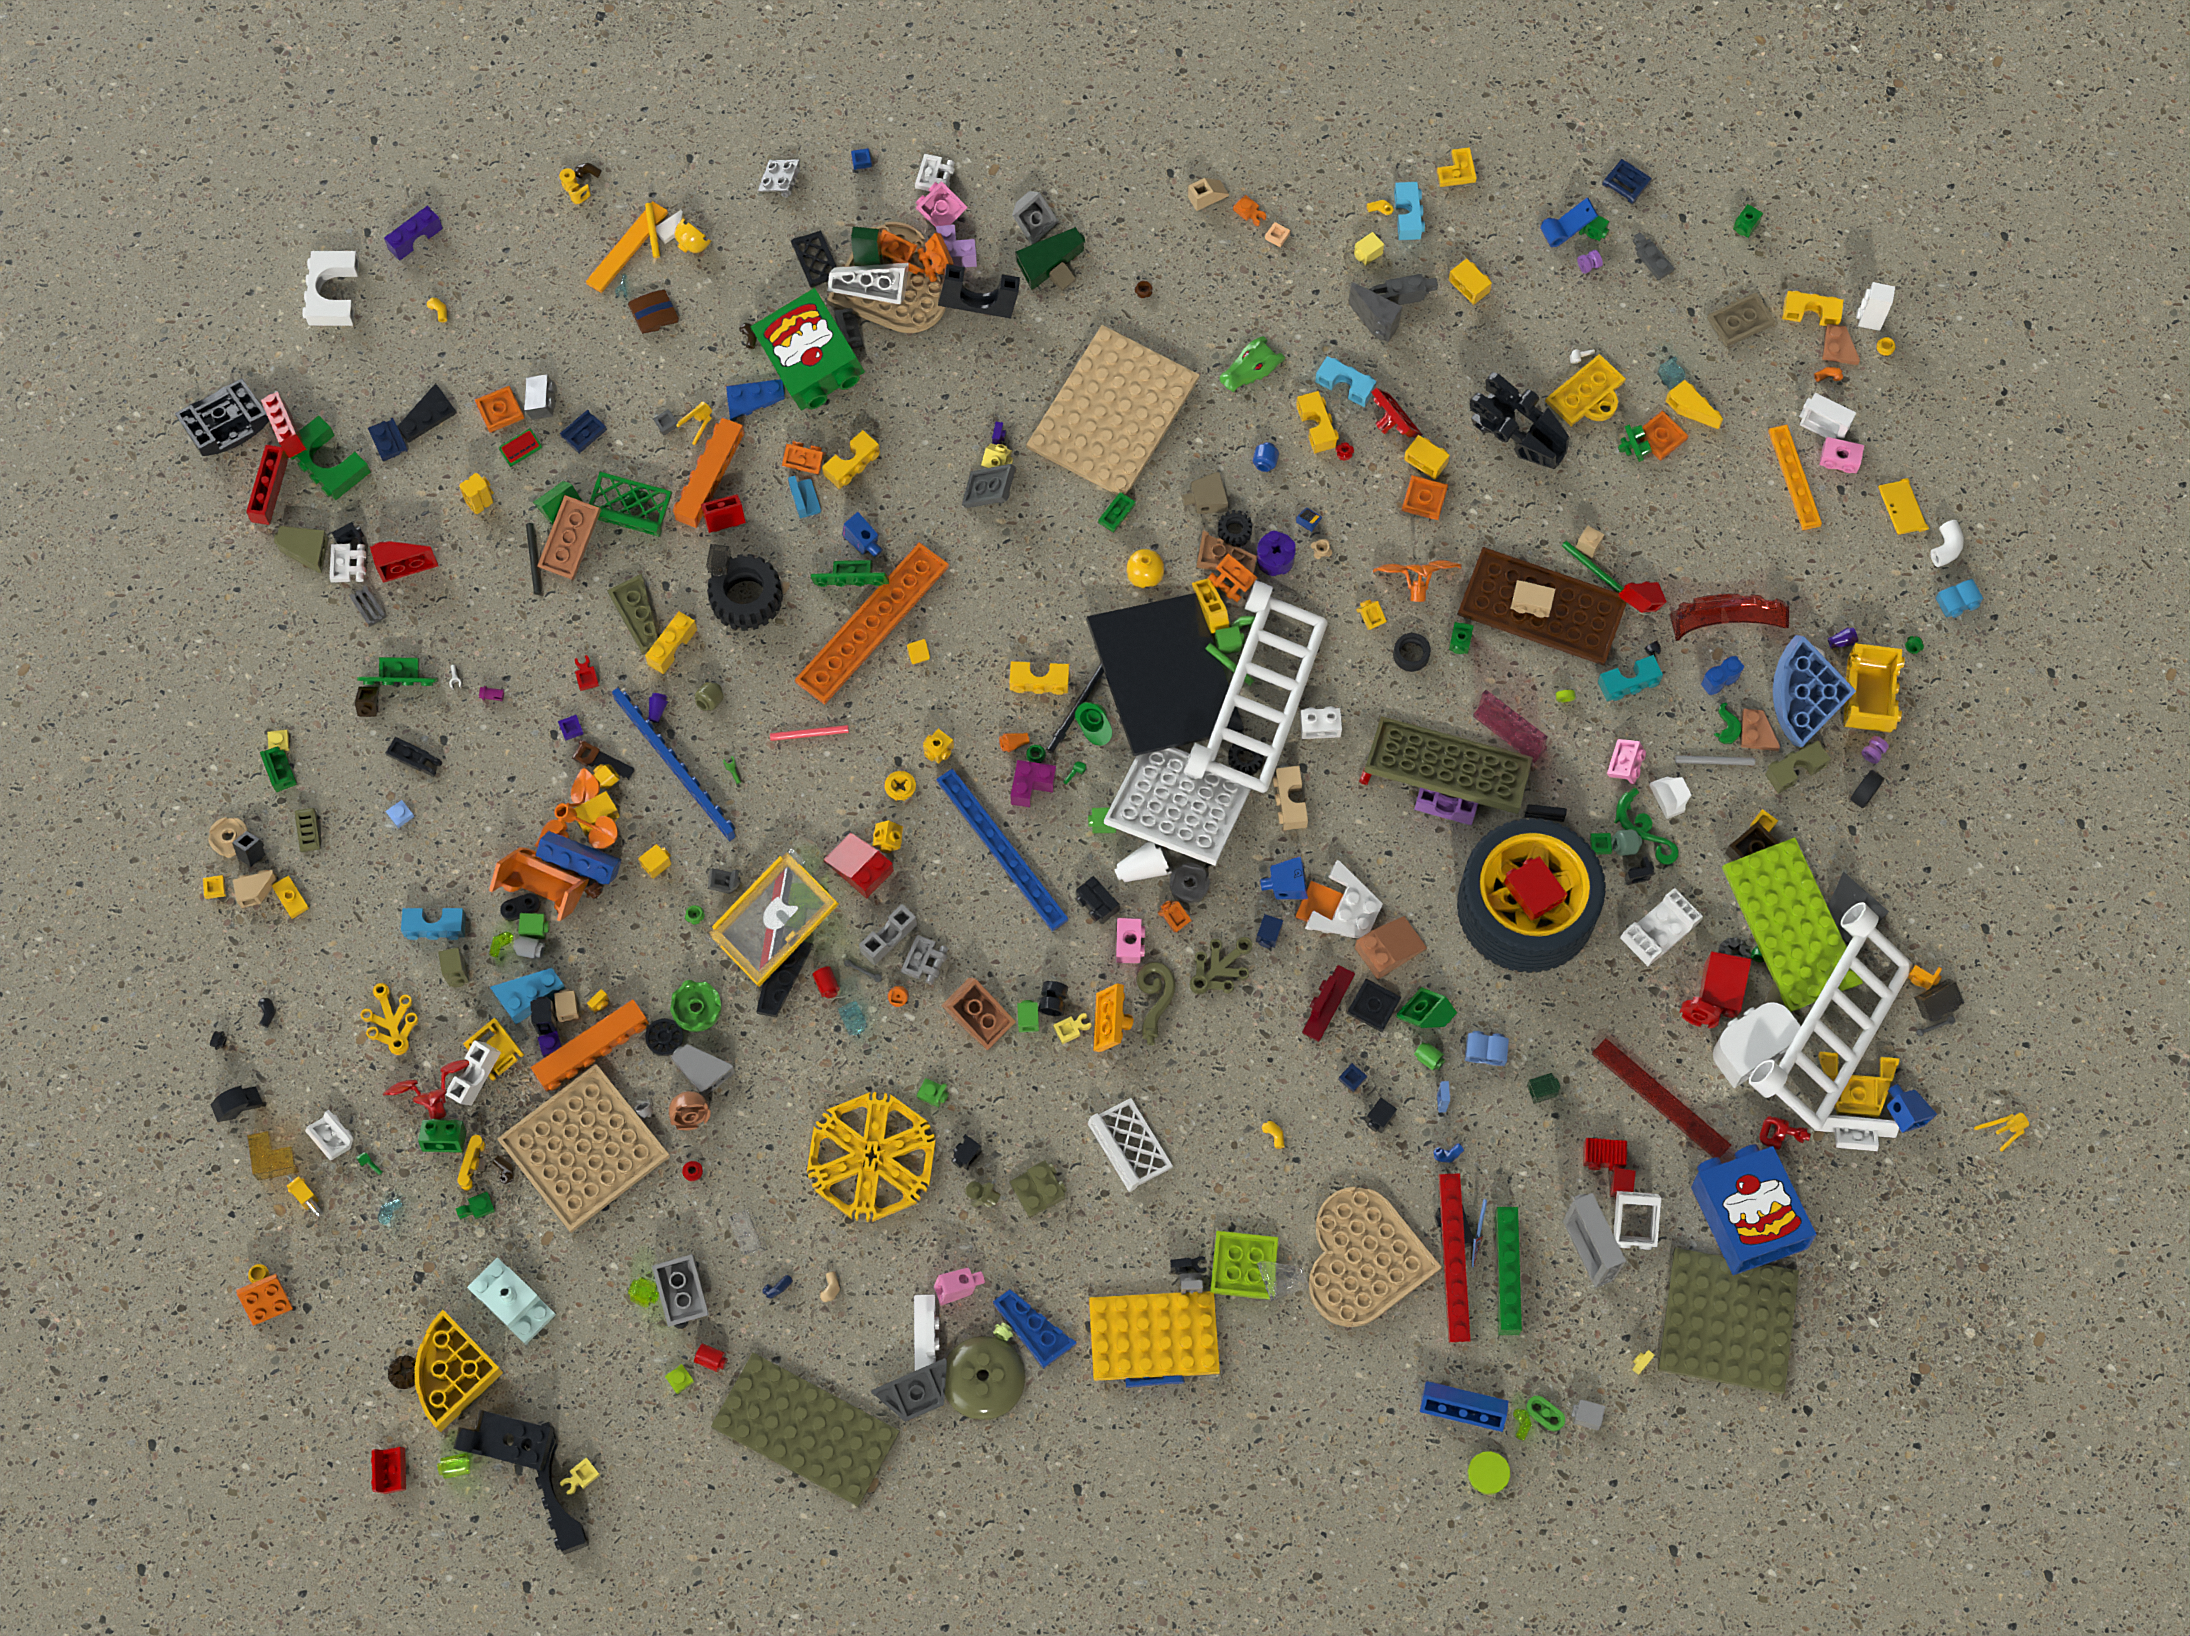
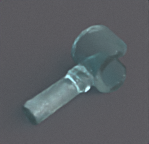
[615,274,628,298]

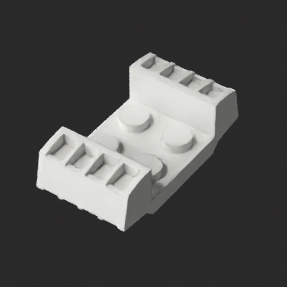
[1620,888,1703,967]

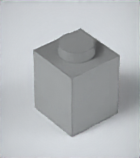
[1571,1399,1605,1430]

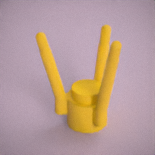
[676,402,712,445]
[1974,1112,2029,1152]

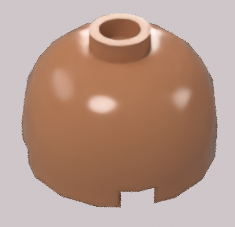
[669,1091,710,1131]

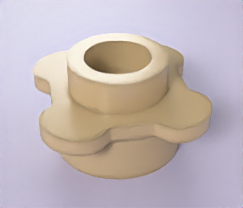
[1311,539,1332,559]

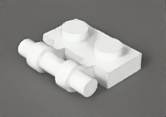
[915,154,955,191]
[330,544,367,583]

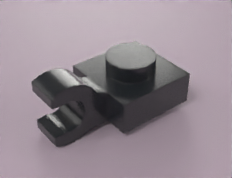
[1170,1256,1207,1275]

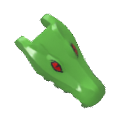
[1219,336,1285,392]

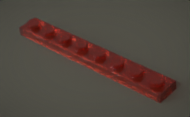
[1592,1038,1731,1158]

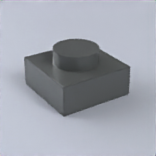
[653,409,678,435]

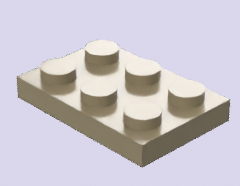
[1707,293,1775,347]

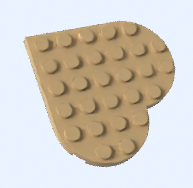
[827,222,946,333]
[1309,1187,1442,1327]

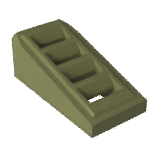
[295,808,321,852]

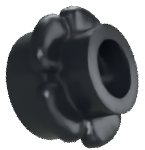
[210,1031,227,1050]

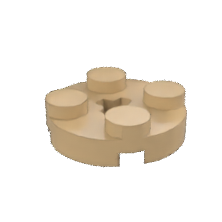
[208,817,249,858]

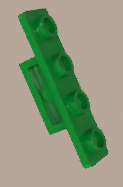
[811,560,889,587]
[357,657,438,686]

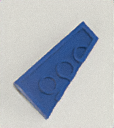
[993,1289,1077,1369]

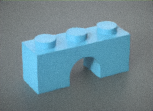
[1394,182,1425,240]
[1315,356,1377,407]

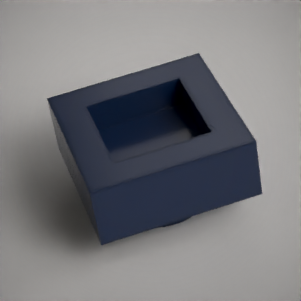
[1338,1063,1367,1093]

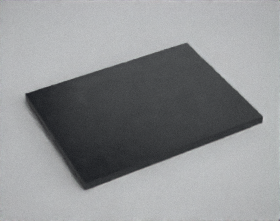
[1086,593,1244,756]

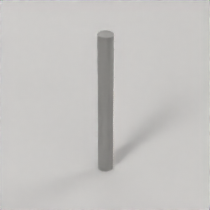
[1675,755,1755,766]

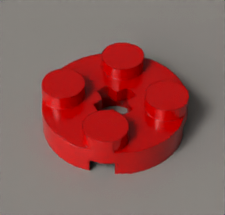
[1680,997,1722,1028]

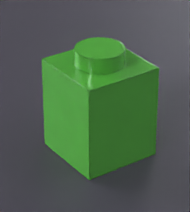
[1215,626,1245,654]
[1088,808,1116,834]
[518,913,550,939]
[1017,1000,1039,1032]

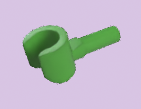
[723,756,741,784]

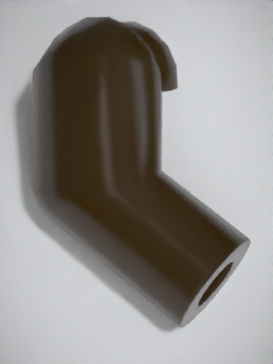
[574,163,602,178]

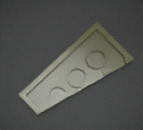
[607,573,658,655]

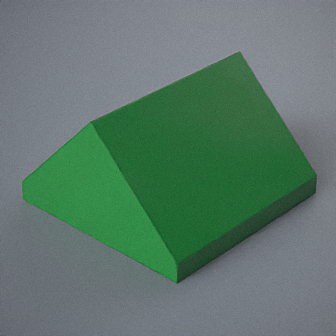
[533,480,583,526]

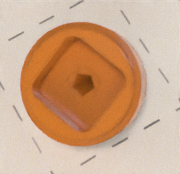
[888,986,909,1007]

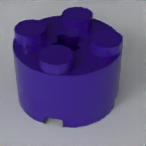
[1256,530,1296,576]

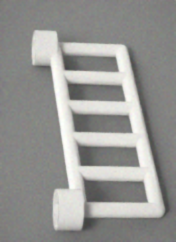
[1184,580,1328,793]
[1749,902,1913,1130]

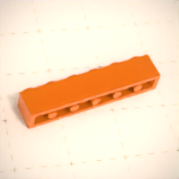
[673,418,744,528]
[530,999,649,1092]

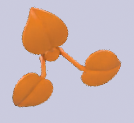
[1373,560,1462,602]
[535,768,618,849]

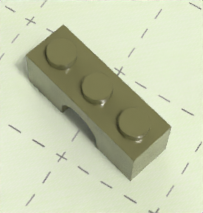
[1765,741,1831,794]

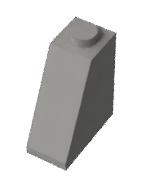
[671,1044,735,1097]

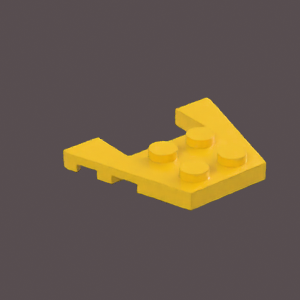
[1818,1052,1900,1118]

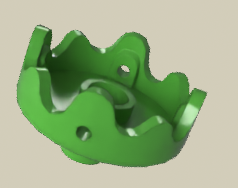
[670,980,722,1032]

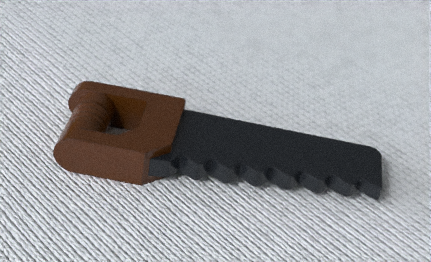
[572,740,634,780]

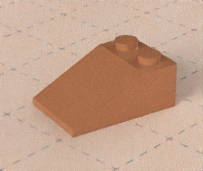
[1355,916,1427,980]
[941,977,1016,1050]

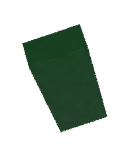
[851,226,883,266]

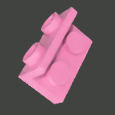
[1607,739,1646,784]

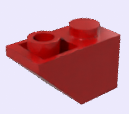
[1618,581,1667,613]

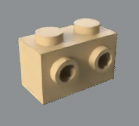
[1510,580,1555,617]

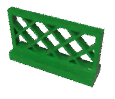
[589,472,672,537]

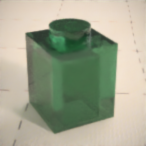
[1527,1073,1560,1104]

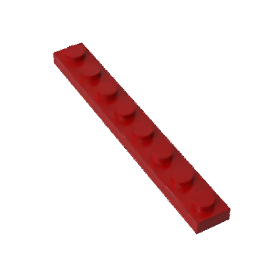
[1438,1173,1471,1343]

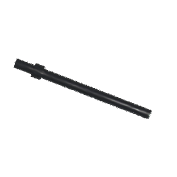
[1046,664,1104,753]

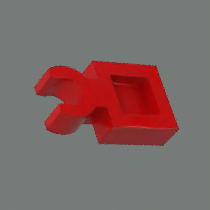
[575,655,599,691]

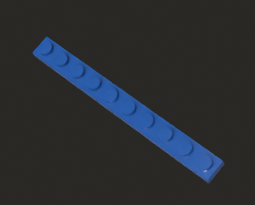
[612,688,735,842]
[936,768,1068,932]

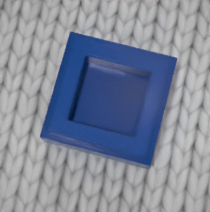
[851,148,872,170]

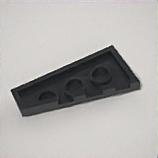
[756,938,814,1018]

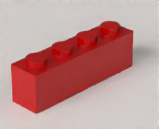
[261,391,306,458]
[246,445,289,525]

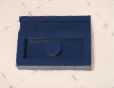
[560,409,607,454]
[368,418,408,462]

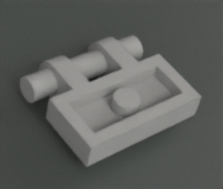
[901,935,948,985]

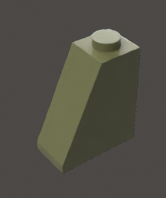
[274,526,329,573]

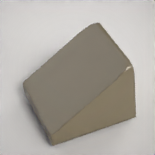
[1049,262,1076,291]

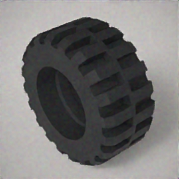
[707,554,783,631]

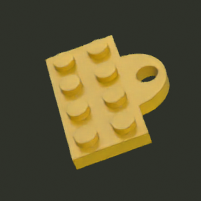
[1545,354,1626,427]

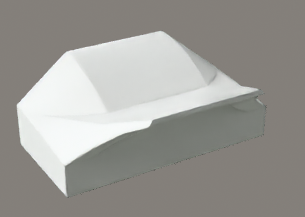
[1649,776,1692,819]

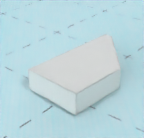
[656,210,683,244]

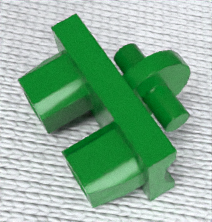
[1618,424,1652,462]

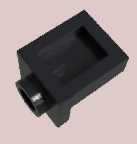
[331,522,364,544]
[1625,856,1654,885]

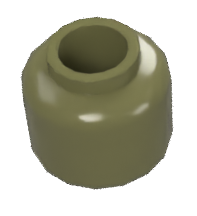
[694,682,724,711]

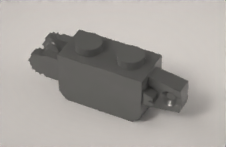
[1371,274,1438,305]

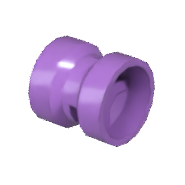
[1577,250,1603,274]
[1861,736,1889,764]

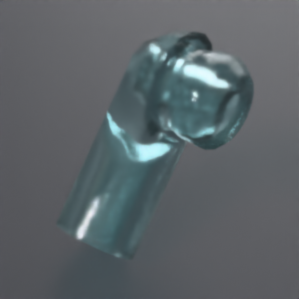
[377,1197,403,1225]

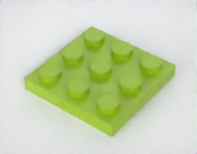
[1210,1231,1278,1300]

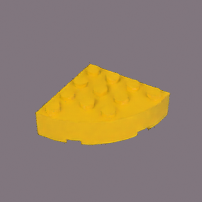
[415,1310,503,1433]

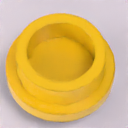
[1876,337,1896,356]
[248,1264,270,1283]

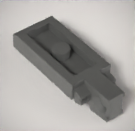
[1633,232,1674,280]

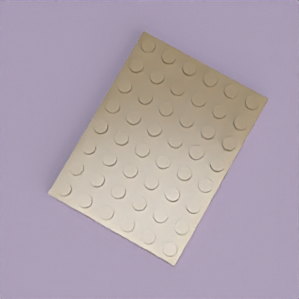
[1026,325,1200,496]

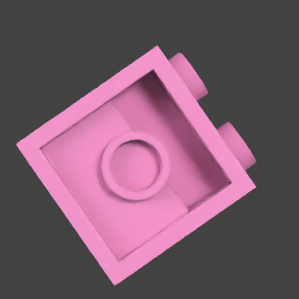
[915,181,968,228]

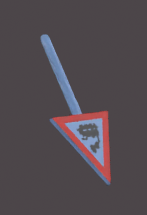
[1472,1199,1487,1268]

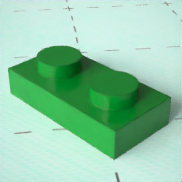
[1098,492,1136,533]

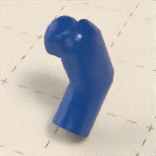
[1433,1143,1464,1163]

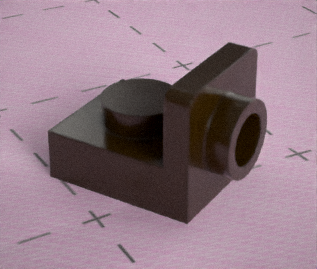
[355,687,379,717]

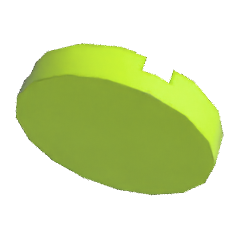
[1467,1451,1510,1495]

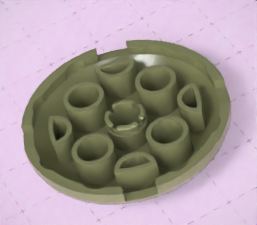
[945,1336,1025,1420]

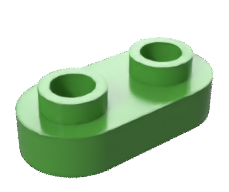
[1526,1396,1565,1432]

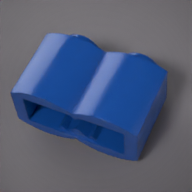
[1701,656,1744,695]

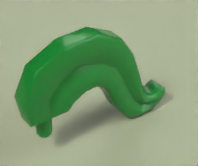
[1714,702,1742,744]

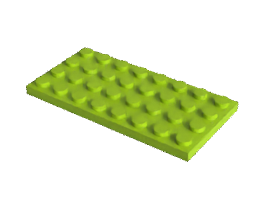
[1722,837,1863,1012]

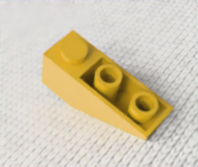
[1665,380,1723,429]

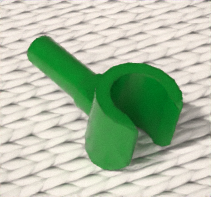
[1063,761,1087,785]
[356,1153,383,1175]

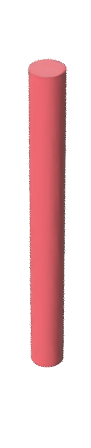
[770,725,849,741]

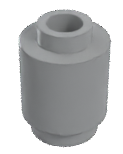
[513,936,545,959]

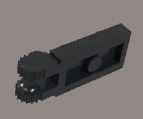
[385,737,443,777]

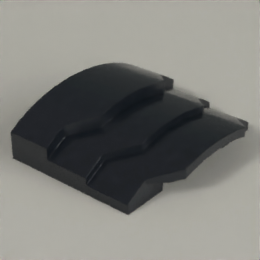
[175,378,269,456]

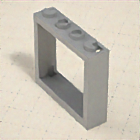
[1562,1193,1626,1289]

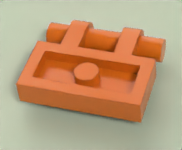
[917,233,954,282]
[1208,553,1258,602]

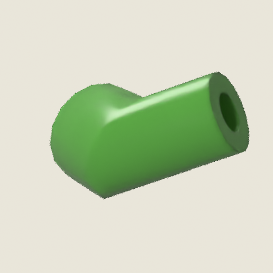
[1229,616,1255,629]

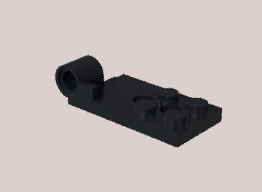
[453,1410,554,1471]

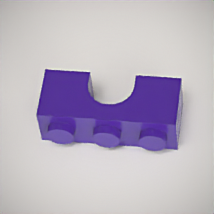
[384,205,443,261]

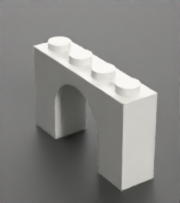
[303,251,359,326]

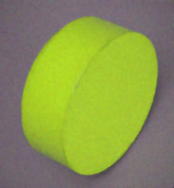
[1556,690,1576,702]

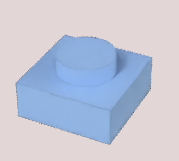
[385,800,414,828]

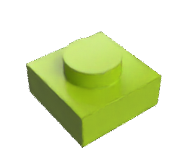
[665,1364,694,1394]

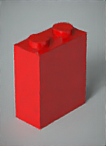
[1504,856,1568,921]

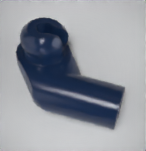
[762,1275,793,1299]

